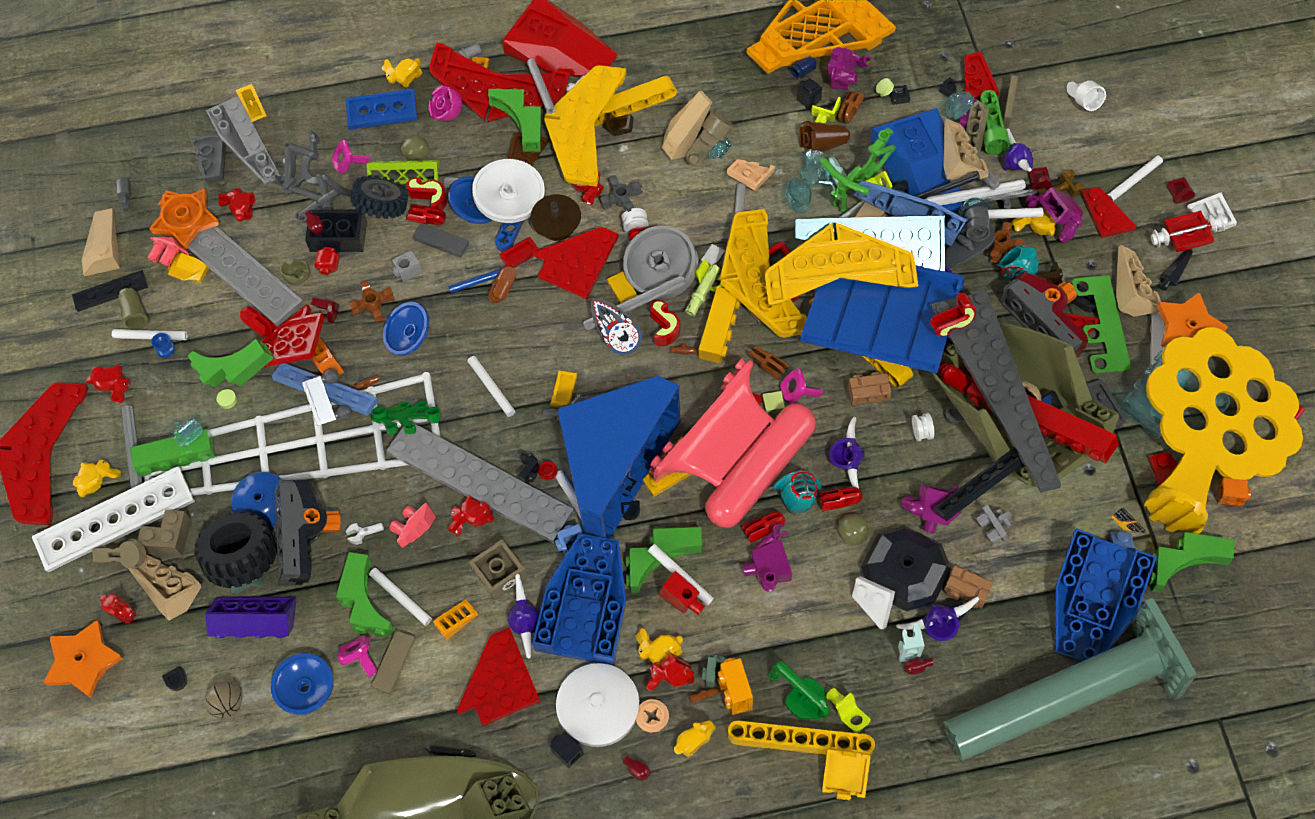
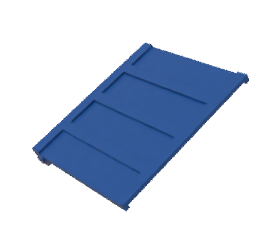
[800,265,964,373]

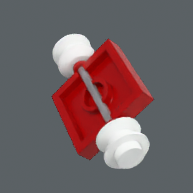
[1151,210,1228,252]

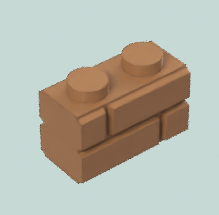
[848,372,891,406]
[944,565,993,608]

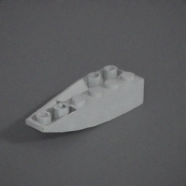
[206,96,281,185]

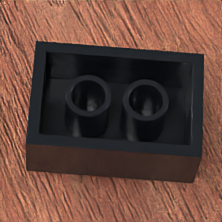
[305,210,367,252]

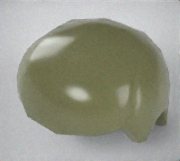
[401,135,430,161]
[280,259,311,285]
[838,513,869,546]

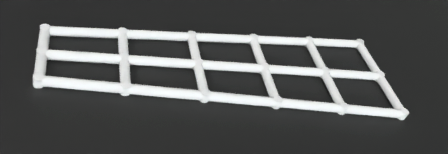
[144,372,440,503]

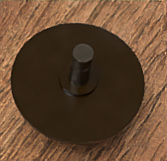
[530,194,581,241]

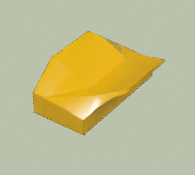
[168,253,209,283]

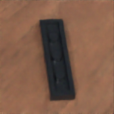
[72,270,149,312]

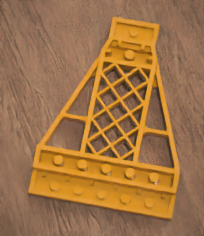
[747,0,896,74]

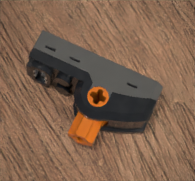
[275,480,341,586]

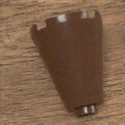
[799,121,850,157]

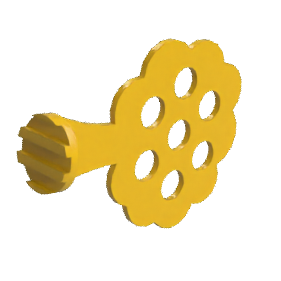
[1144,327,1303,534]

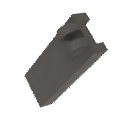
[1087,379,1127,428]

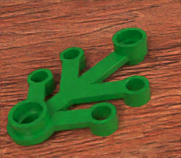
[370,401,442,435]

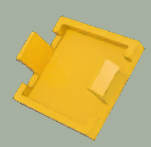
[822,748,871,800]

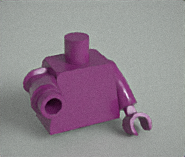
[828,47,871,90]
[1025,187,1083,243]
[901,483,962,534]
[742,524,792,592]

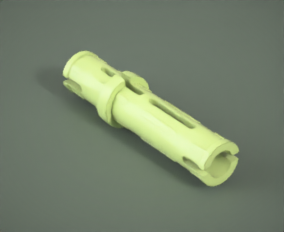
[684,264,721,317]

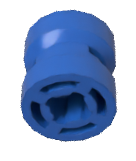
[151,333,175,358]

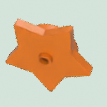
[149,189,220,249]
[1157,293,1228,347]
[44,621,123,697]

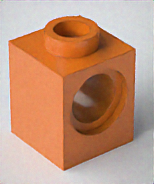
[1218,478,1251,506]

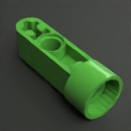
[980,90,1010,155]

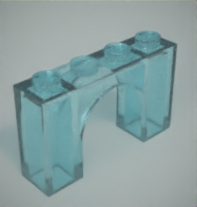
[1120,350,1199,438]

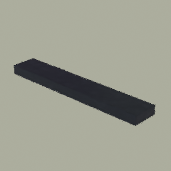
[933,447,1023,521]

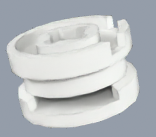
[622,208,649,234]
[912,413,934,442]

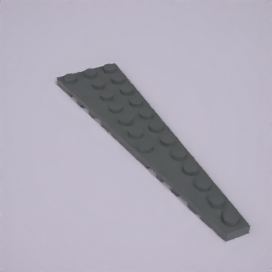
[931,291,1061,493]

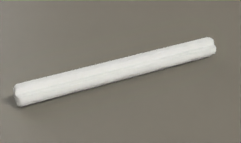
[925,179,1026,206]

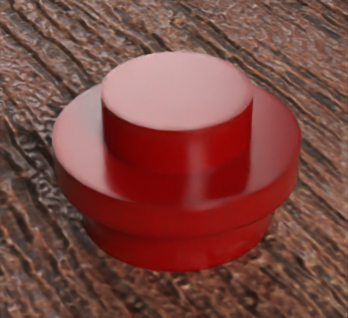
[538,461,558,480]

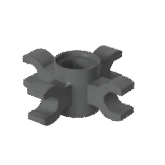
[601,175,643,212]

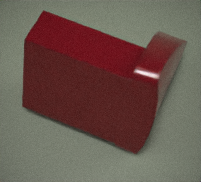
[1028,167,1053,190]
[1167,177,1195,204]
[311,297,340,323]

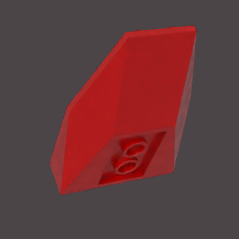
[502,0,618,77]

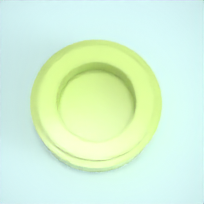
[876,78,894,96]
[217,389,237,409]

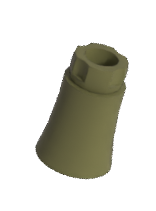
[118,288,148,330]

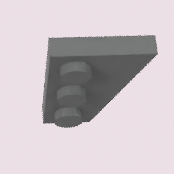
[191,134,226,182]

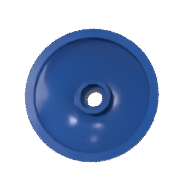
[448,177,493,224]
[383,302,429,356]
[231,472,282,528]
[271,653,334,715]

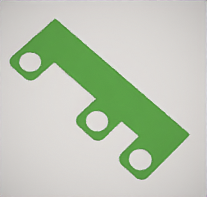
[1072,275,1132,373]

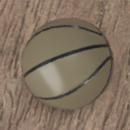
[204,682,242,719]

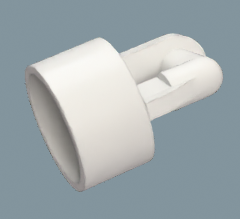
[1067,81,1106,111]

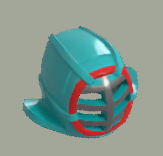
[997,245,1039,281]
[773,470,821,514]

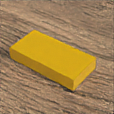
[607,272,638,304]
[551,371,577,408]

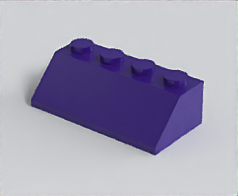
[205,597,297,638]

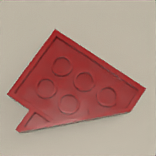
[532,227,619,300]
[261,305,325,367]
[457,627,541,727]

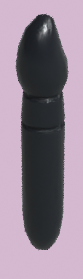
[425,745,476,758]

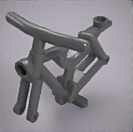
[272,130,352,223]

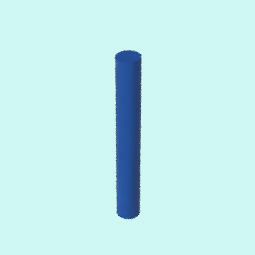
[448,269,501,293]

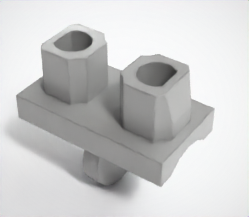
[976,505,1012,544]

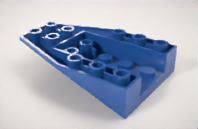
[870,108,963,212]
[1055,528,1157,662]
[532,534,626,666]

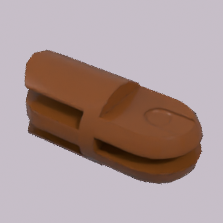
[839,90,865,123]
[488,266,517,303]
[749,346,790,380]

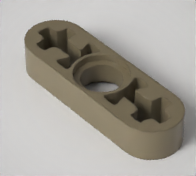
[966,101,989,153]

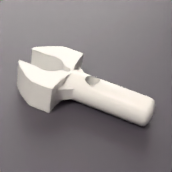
[346,523,384,545]

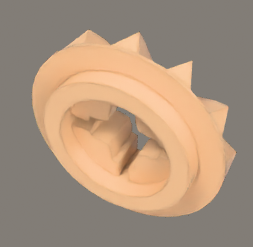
[636,699,669,733]

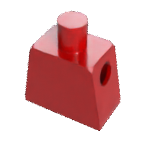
[659,571,705,615]

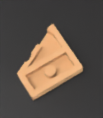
[726,159,775,191]

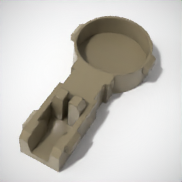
[92,539,146,569]

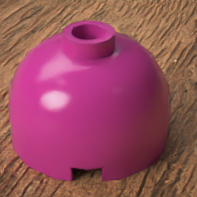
[429,85,462,122]

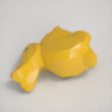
[382,58,422,88]
[1012,205,1056,236]
[73,460,121,498]
[635,628,683,664]
[674,720,716,757]

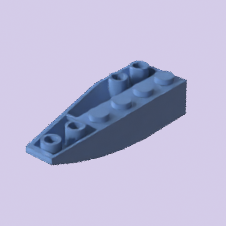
[854,180,967,246]

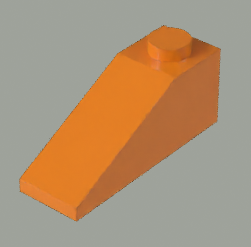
[311,336,344,376]

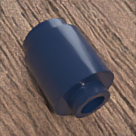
[790,56,816,79]

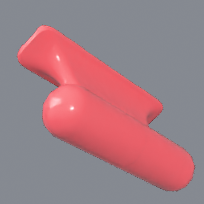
[649,359,816,528]

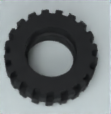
[194,512,277,588]

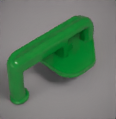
[768,661,830,719]

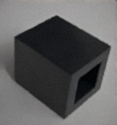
[797,78,822,110]
[550,731,584,769]

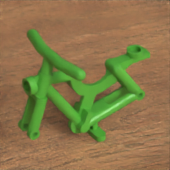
[820,127,896,213]

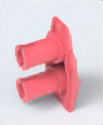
[147,237,189,267]
[390,503,436,548]

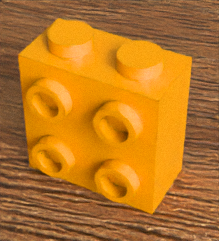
[718,658,753,715]

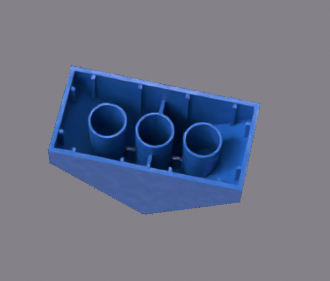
[558,376,681,539]

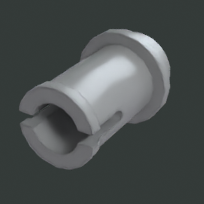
[458,43,481,59]

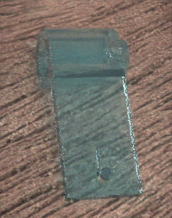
[169,417,204,447]

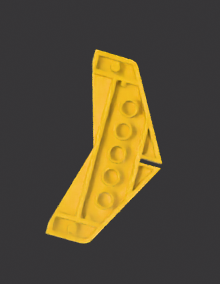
[544,66,627,187]
[719,209,807,338]
[765,222,918,306]

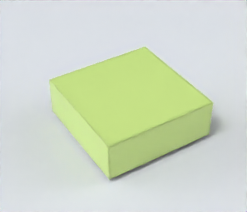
[763,391,785,413]

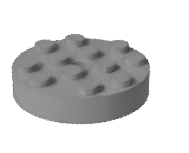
[623,225,698,300]

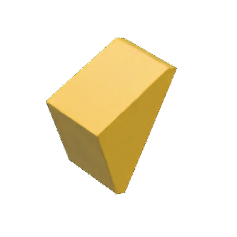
[236,84,267,122]

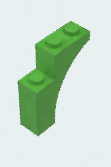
[488,89,542,152]
[188,339,275,387]
[626,527,702,593]
[1149,532,1234,593]
[336,552,394,637]

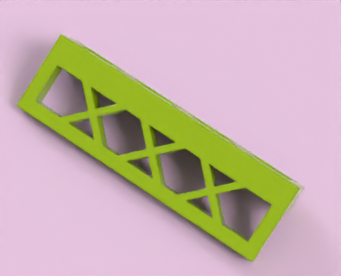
[366,160,440,184]

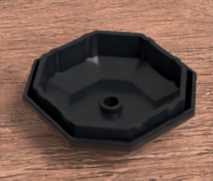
[860,526,951,612]

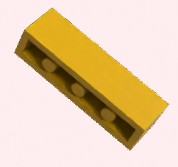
[699,286,741,364]

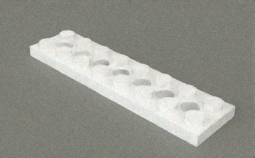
[32,467,195,572]

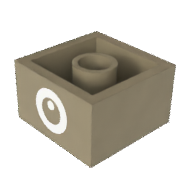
[469,539,527,600]

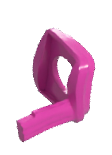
[332,139,370,174]
[780,368,823,404]
[338,635,378,677]

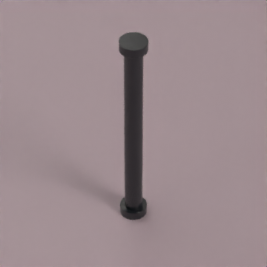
[915,171,981,199]

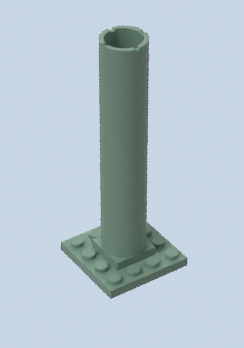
[943,598,1197,761]

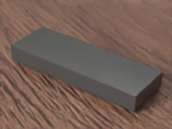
[412,223,469,258]

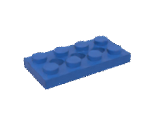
[345,89,418,130]

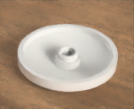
[472,159,545,223]
[556,663,640,747]

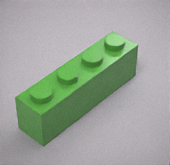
[130,429,215,476]

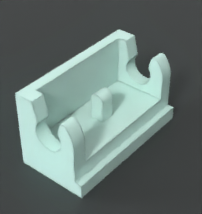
[898,624,924,662]

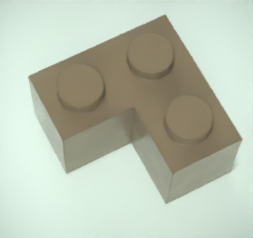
[137,510,191,557]

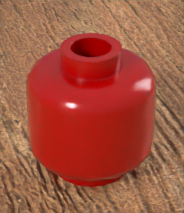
[314,247,340,275]

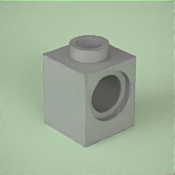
[392,250,422,282]

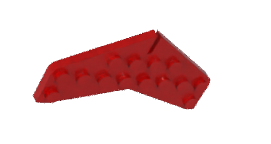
[429,42,570,122]
[0,382,88,526]

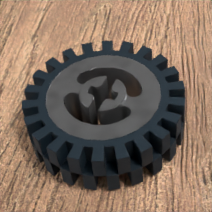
[351,175,409,219]

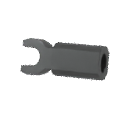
[117,178,131,210]

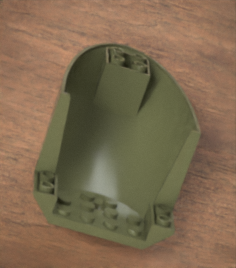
[931,323,1119,487]
[297,756,539,819]

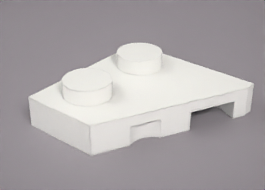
[1187,193,1237,232]
[852,576,895,629]

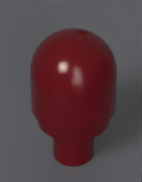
[305,210,324,234]
[904,657,934,675]
[623,756,650,781]

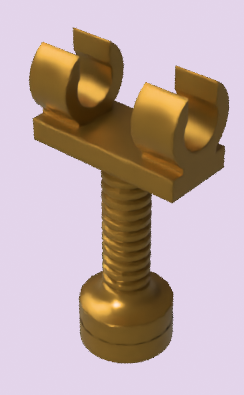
[1035,169,1086,204]

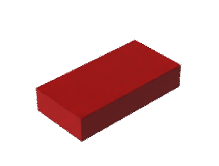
[499,237,539,268]

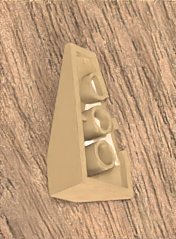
[662,91,712,160]
[944,119,989,182]
[82,208,120,276]
[1116,245,1161,317]
[128,555,201,620]

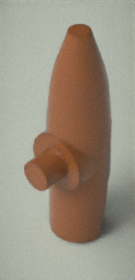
[671,343,699,354]
[351,375,380,390]
[689,688,720,703]

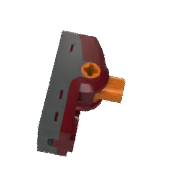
[1000,272,1089,358]

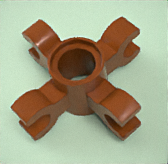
[991,221,1024,264]
[349,280,395,323]

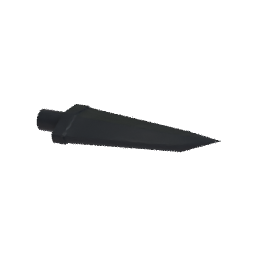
[1159,249,1193,291]

